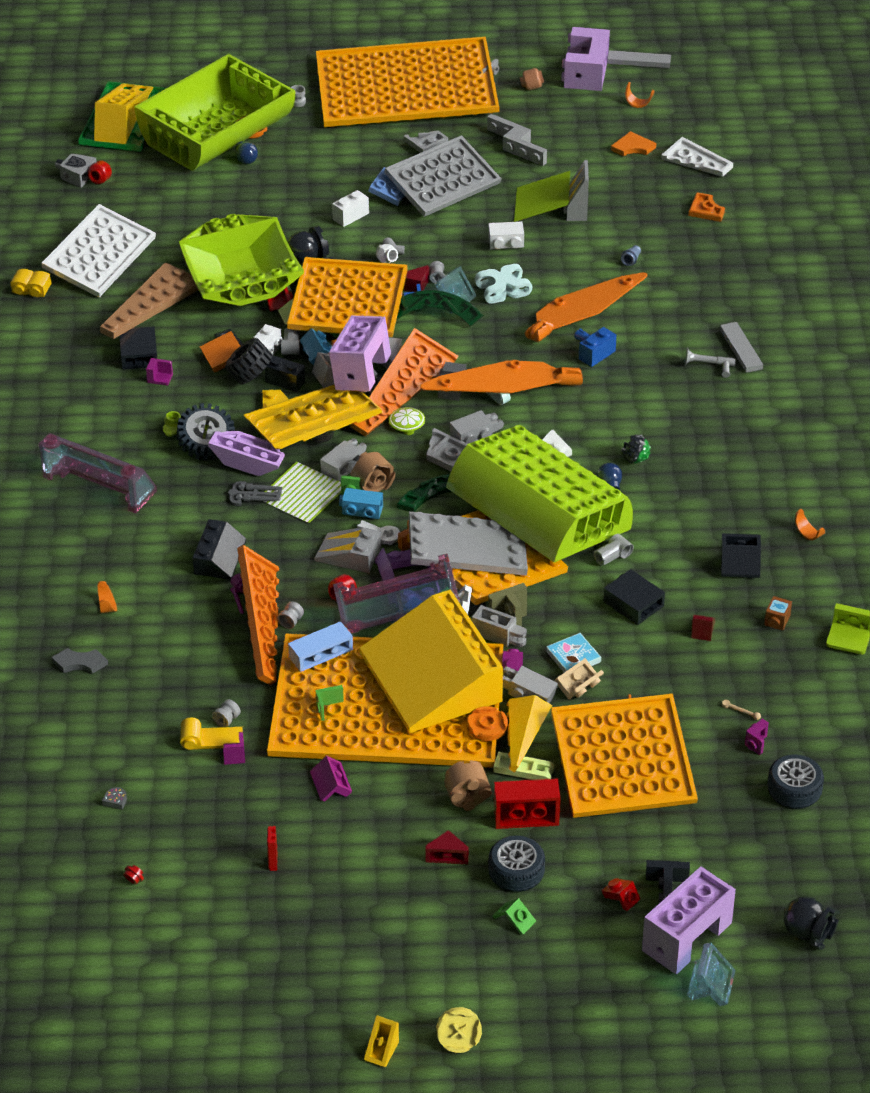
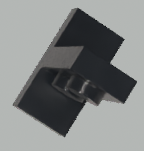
[645,860,690,904]

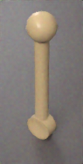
[722,700,761,720]

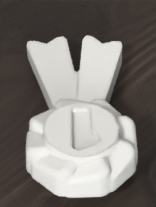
[357,520,400,545]

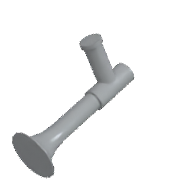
[685,347,735,378]

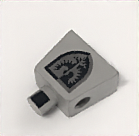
[55,154,96,188]

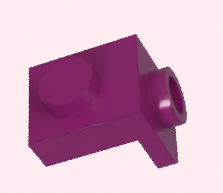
[502,649,523,671]
[745,718,769,755]

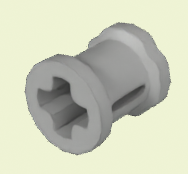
[429,261,445,284]

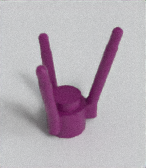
[230,573,244,614]

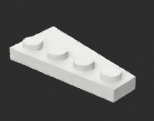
[661,137,733,177]

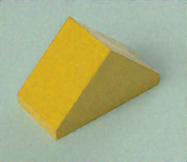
[364,1015,399,1067]

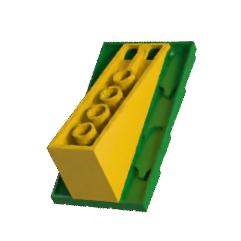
[79,81,166,152]

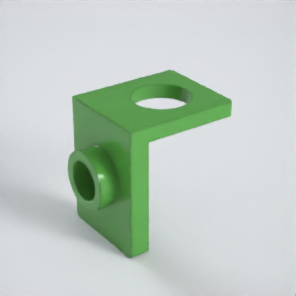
[341,475,363,495]
[315,685,344,721]
[492,898,536,935]

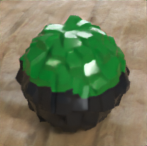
[621,434,651,463]

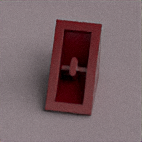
[403,265,429,292]
[691,615,715,641]
[425,830,469,865]

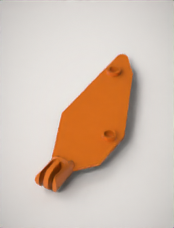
[525,272,647,343]
[420,360,583,393]

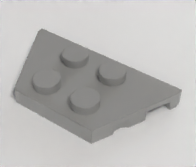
[427,428,467,471]

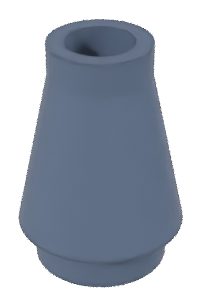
[621,245,641,266]

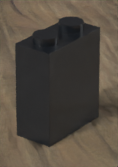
[120,326,157,370]
[603,569,665,625]

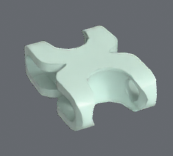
[474,264,532,303]

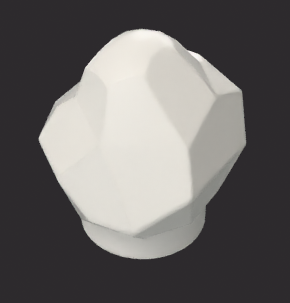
[376,244,398,263]

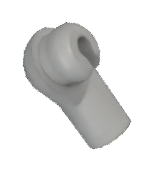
[383,238,405,254]

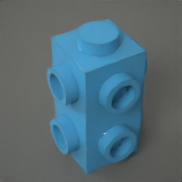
[300,328,332,365]
[339,488,383,519]

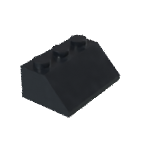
[193,519,246,580]

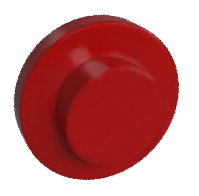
[123,865,144,885]

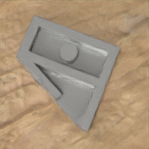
[404,131,448,153]

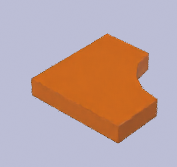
[611,131,656,156]
[688,192,725,222]

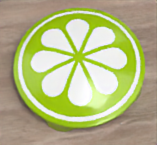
[389,407,425,435]

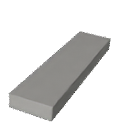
[608,50,671,68]
[720,322,763,373]

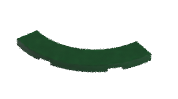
[396,290,484,327]
[397,474,452,512]

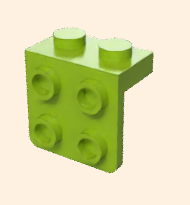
[826,603,870,655]

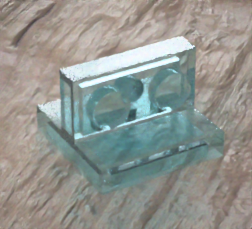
[435,266,476,314]
[687,942,736,1006]

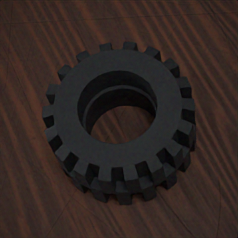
[225,338,272,385]

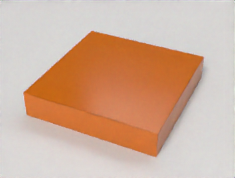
[200,331,240,373]

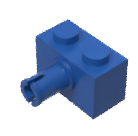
[574,327,616,367]

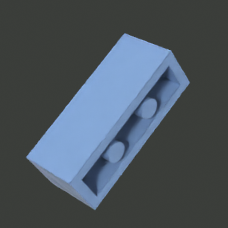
[288,621,353,672]

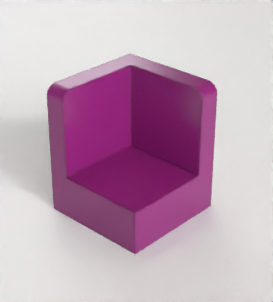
[146,358,173,386]
[223,732,245,765]

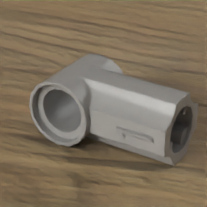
[281,328,300,355]
[594,534,634,566]

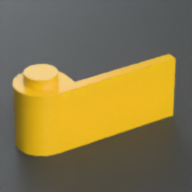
[180,717,243,750]

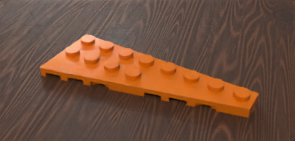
[350,328,458,437]
[237,545,279,685]

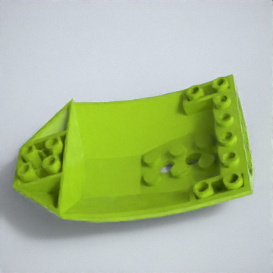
[179,214,304,306]

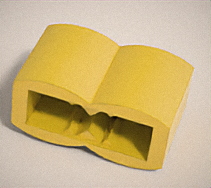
[10,269,52,297]

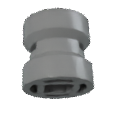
[290,85,306,107]
[277,602,304,629]
[212,699,241,727]

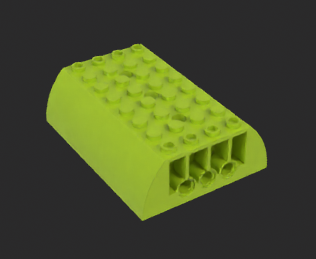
[134,54,295,171]
[446,425,633,562]

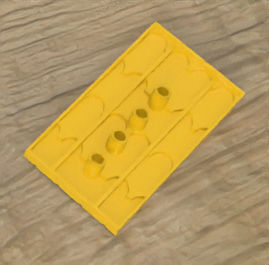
[244,384,383,449]

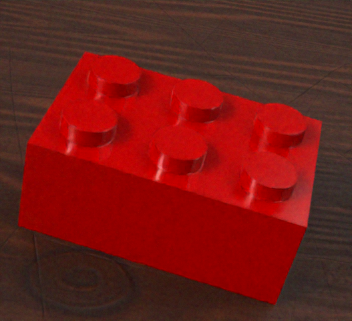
[494,779,560,829]

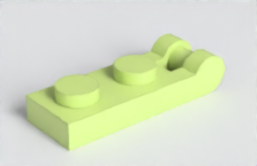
[494,752,555,780]

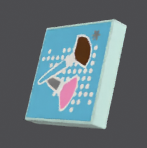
[546,633,601,673]

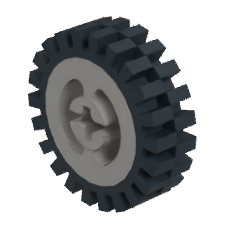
[177,403,235,460]

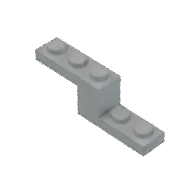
[487,114,547,166]

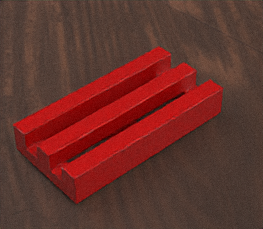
[267,826,278,871]

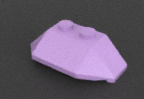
[208,431,285,476]

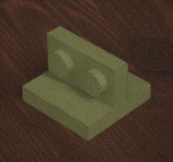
[488,583,527,626]

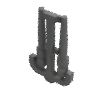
[228,481,282,506]

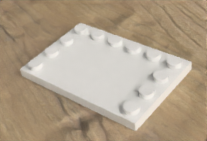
[42,204,156,297]

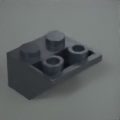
[720,533,761,578]

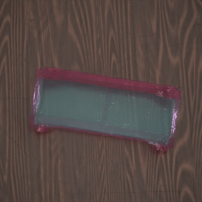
[39,433,157,513]
[333,553,461,633]

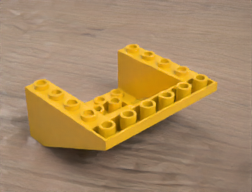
[360,589,503,733]

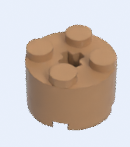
[350,452,395,492]
[444,760,492,811]

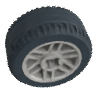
[767,755,824,809]
[488,836,545,892]

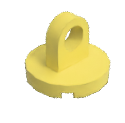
[436,1007,482,1053]

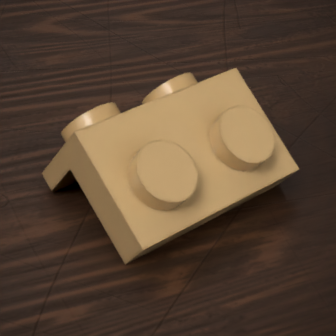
[554,658,604,700]

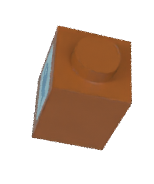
[764,596,792,631]

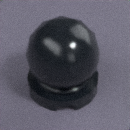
[287,225,329,265]
[783,896,840,950]

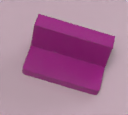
[310,756,352,802]

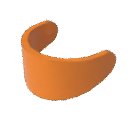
[625,82,654,108]
[795,509,825,541]
[97,581,117,613]

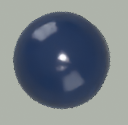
[235,141,258,164]
[596,463,622,490]

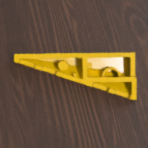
[507,695,552,773]

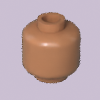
[520,68,544,91]

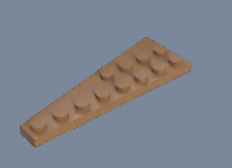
[100,263,198,339]

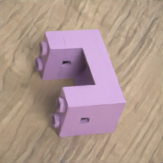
[562,27,610,91]
[329,315,391,392]
[642,867,736,974]

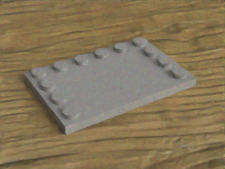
[384,135,502,217]
[409,512,528,576]

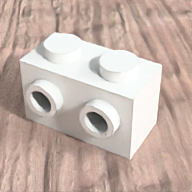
[332,190,369,227]
[488,222,524,249]
[254,324,283,356]

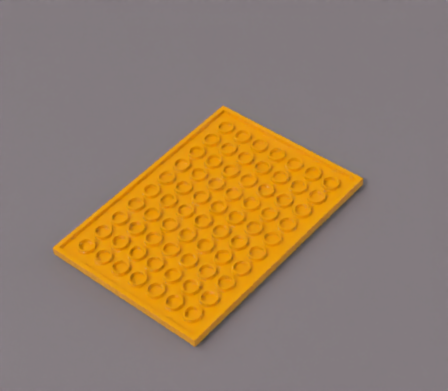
[316,37,499,127]
[267,634,503,768]

